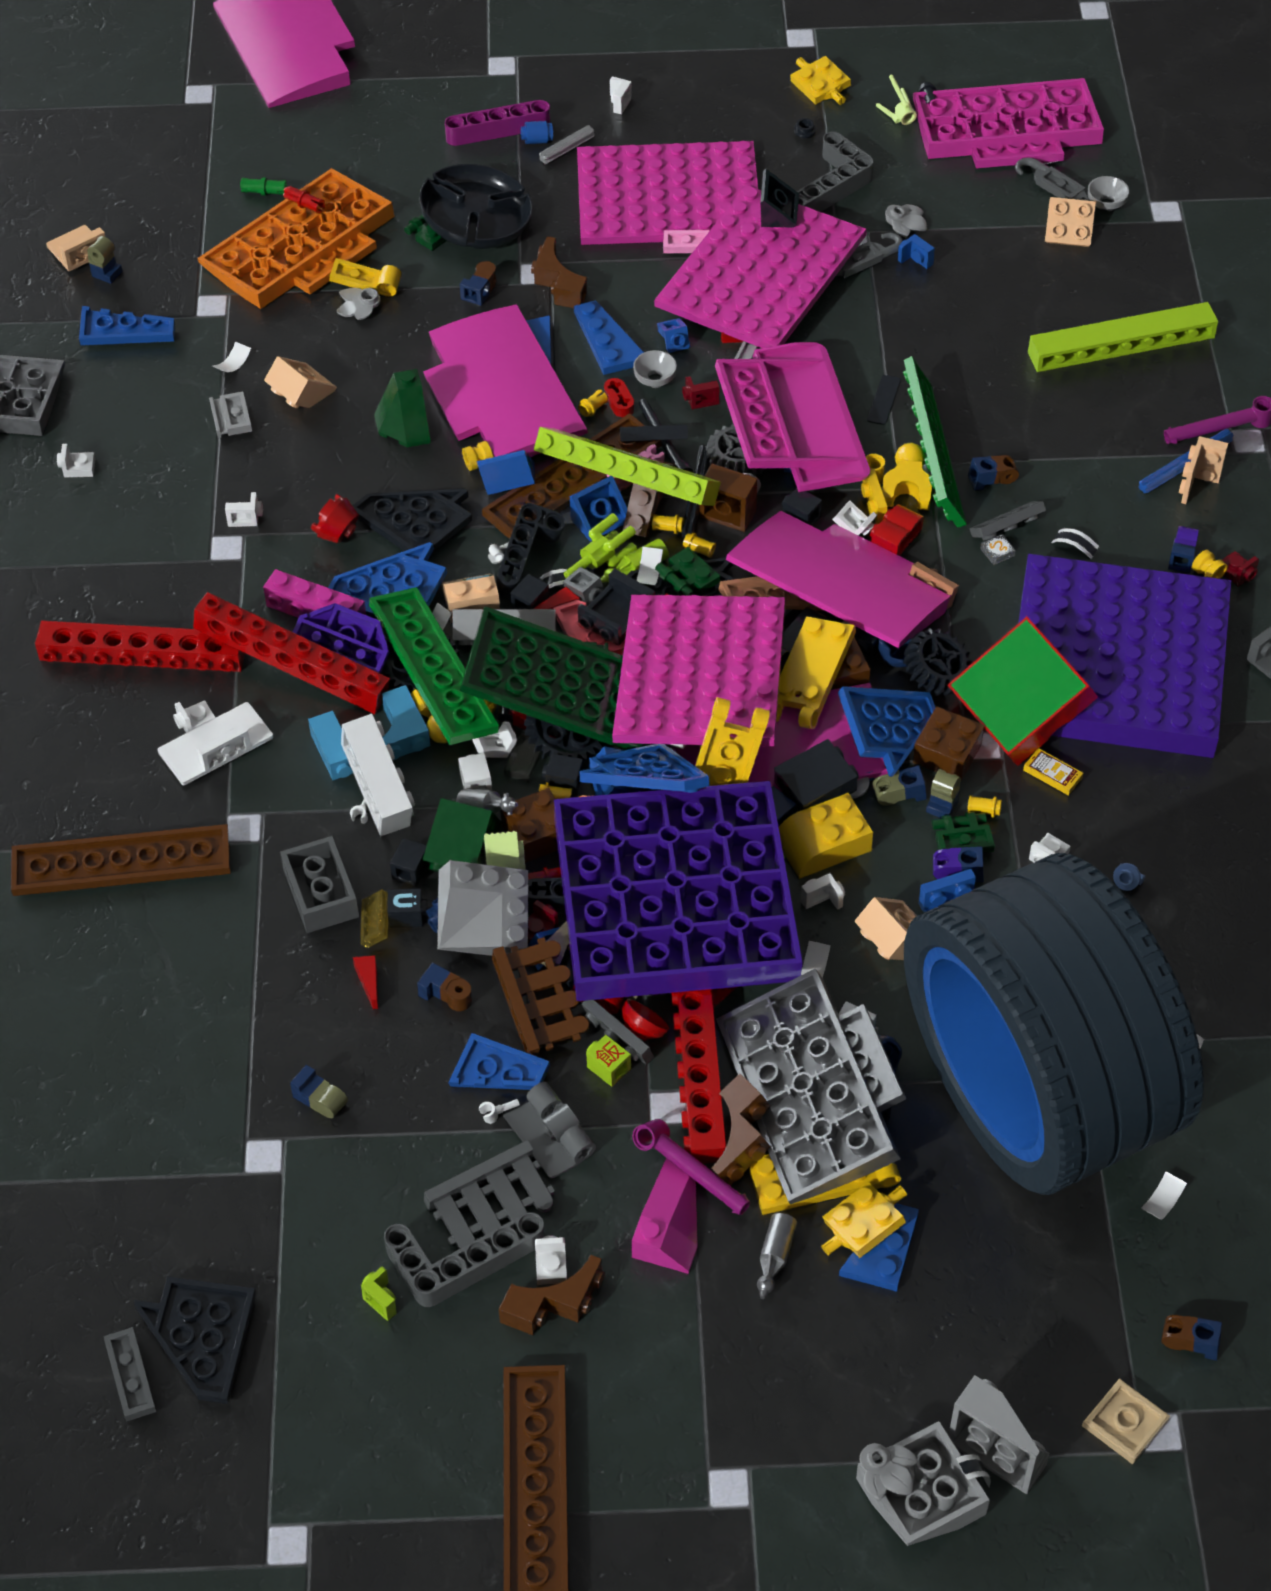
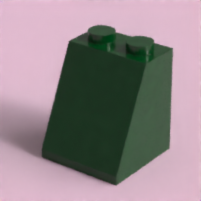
[423,798,501,873]

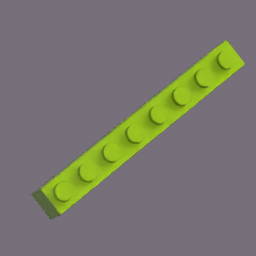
[1028,302,1218,372]
[534,427,721,506]

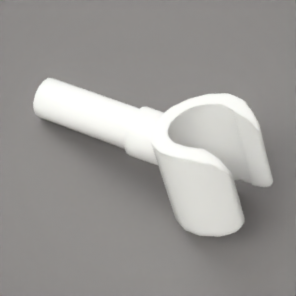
[488,542,509,564]
[350,799,368,824]
[479,1099,519,1124]

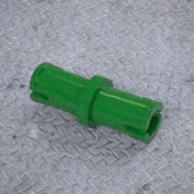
[240,177,287,196]

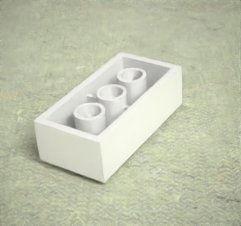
[341,714,415,837]

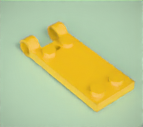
[776,616,856,729]
[695,697,770,786]
[748,1154,901,1215]

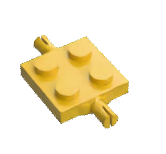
[790,56,851,105]
[821,1182,907,1258]

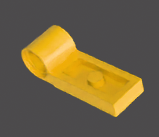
[329,258,402,297]
[861,454,888,524]

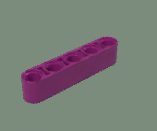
[445,100,550,146]

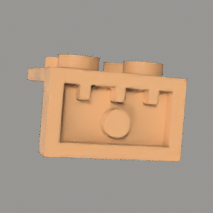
[1045,197,1096,247]
[46,225,105,271]
[1179,436,1228,504]

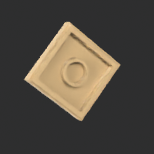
[1082,1378,1170,1464]

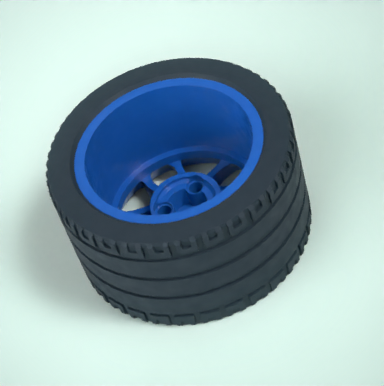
[904,853,1204,1195]

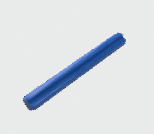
[1138,429,1234,493]

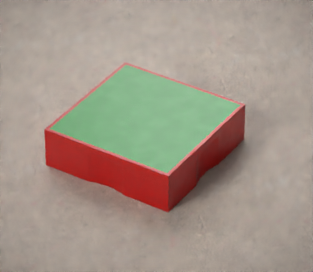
[948,617,1098,766]

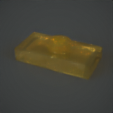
[360,889,388,948]

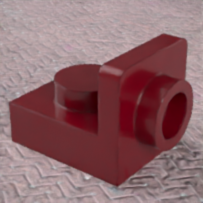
[682,376,719,409]
[1222,551,1259,587]
[528,900,559,944]

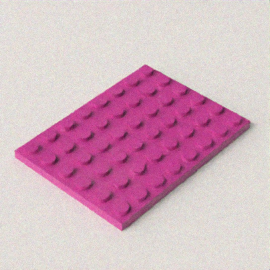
[577,141,758,245]
[654,185,866,348]
[612,594,785,746]

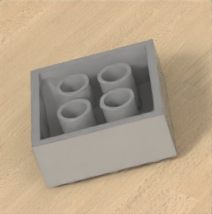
[437,860,528,956]
[948,1375,1049,1494]
[856,1421,989,1546]

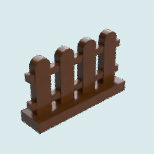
[492,937,589,1057]

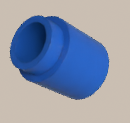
[520,121,553,144]

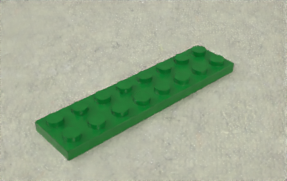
[903,356,967,527]
[369,587,499,745]

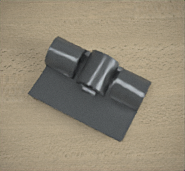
[503,1082,596,1179]

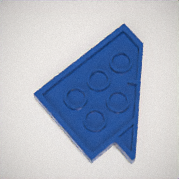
[328,542,447,619]
[838,686,936,777]
[579,744,709,793]

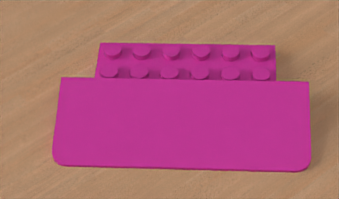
[715,342,870,492]

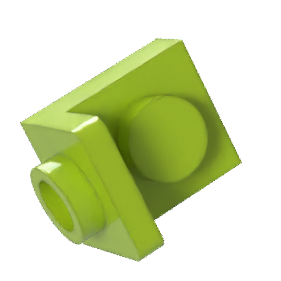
[361,1266,397,1321]

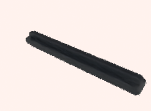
[681,444,710,539]

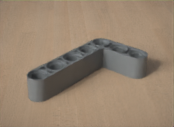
[797,132,873,212]
[384,1212,545,1307]

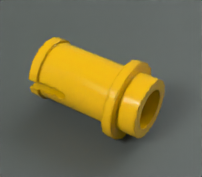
[578,390,608,417]
[652,514,684,534]
[683,533,716,558]
[539,782,572,799]
[968,795,1002,818]

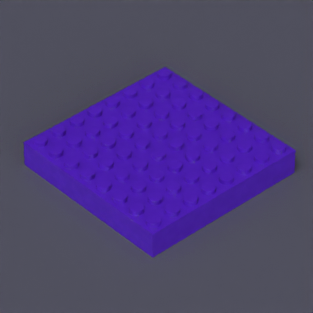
[1018,554,1231,758]
[554,781,802,1001]

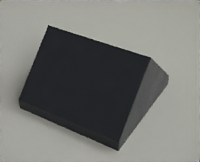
[760,169,799,228]

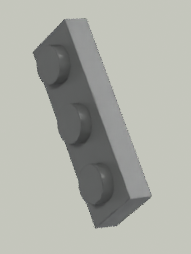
[969,501,1046,540]
[582,1000,654,1065]
[103,1327,156,1422]

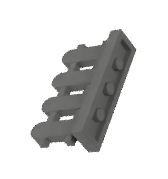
[424,1140,555,1249]

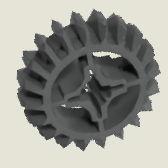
[706,423,767,476]

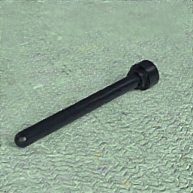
[639,399,694,473]

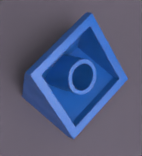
[477,450,535,495]
[570,476,628,541]

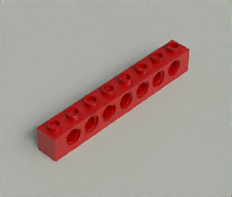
[193,592,390,714]
[35,621,245,672]
[671,989,726,1164]

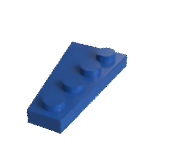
[574,300,644,375]
[79,306,175,345]

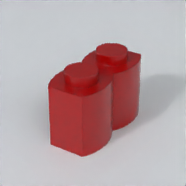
[870,504,924,556]

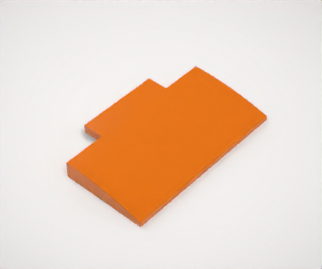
[198,168,395,309]

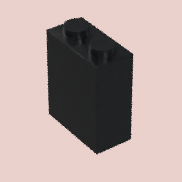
[774,739,859,812]

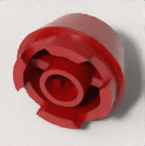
[311,494,359,544]

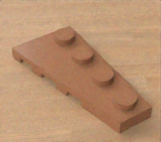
[719,576,825,611]

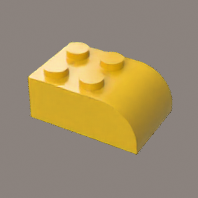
[779,793,873,879]

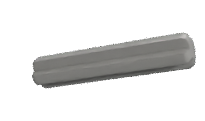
[539,125,594,164]

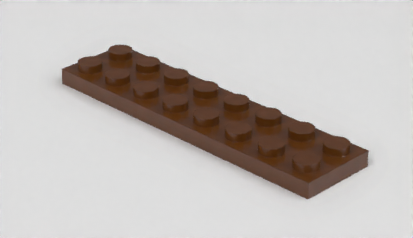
[482,413,662,540]
[11,824,231,896]
[504,1365,568,1591]

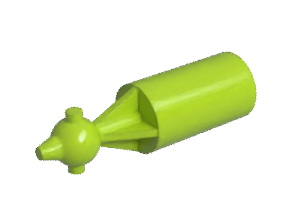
[601,539,669,583]

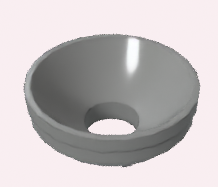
[1088,176,1129,211]
[633,350,677,388]

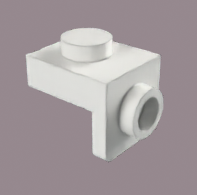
[832,500,877,536]
[472,722,517,758]
[801,873,845,909]

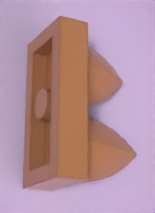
[909,562,959,610]

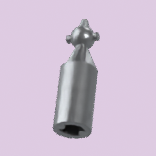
[456,789,518,815]
[757,1213,797,1299]

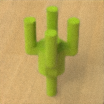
[564,513,637,578]

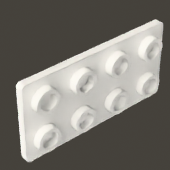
[158,702,273,785]

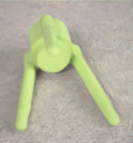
[876,75,917,125]

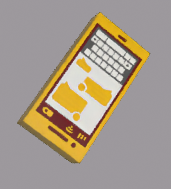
[1023,748,1083,796]

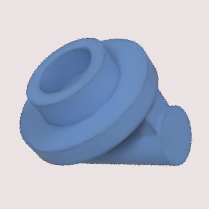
[1113,863,1145,891]

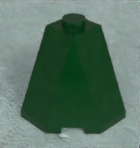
[374,369,431,447]

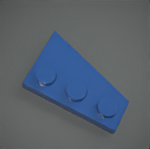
[449,1033,550,1090]
[839,1203,919,1292]

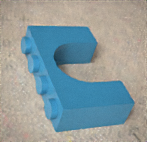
[308,685,431,780]

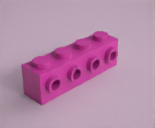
[263,569,366,618]

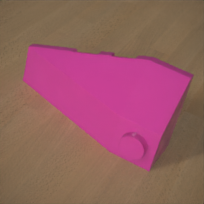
[632,1158,697,1274]

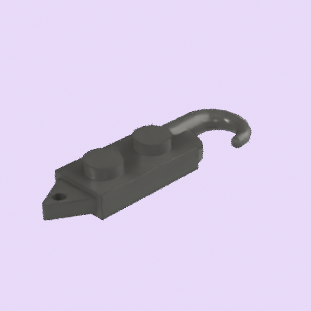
[1015,157,1089,201]
[836,233,903,278]

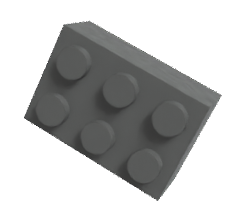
[280,836,359,933]

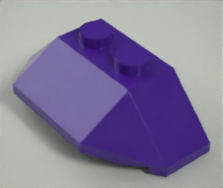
[293,603,390,674]

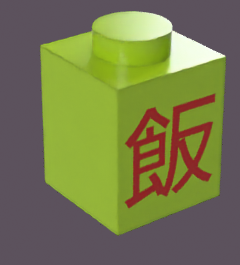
[586,1035,631,1087]

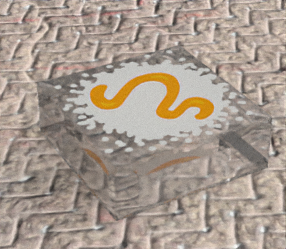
[980,534,1016,565]

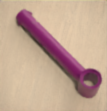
[1164,396,1271,444]
[632,1119,751,1215]

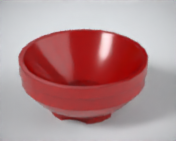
[622,999,669,1041]

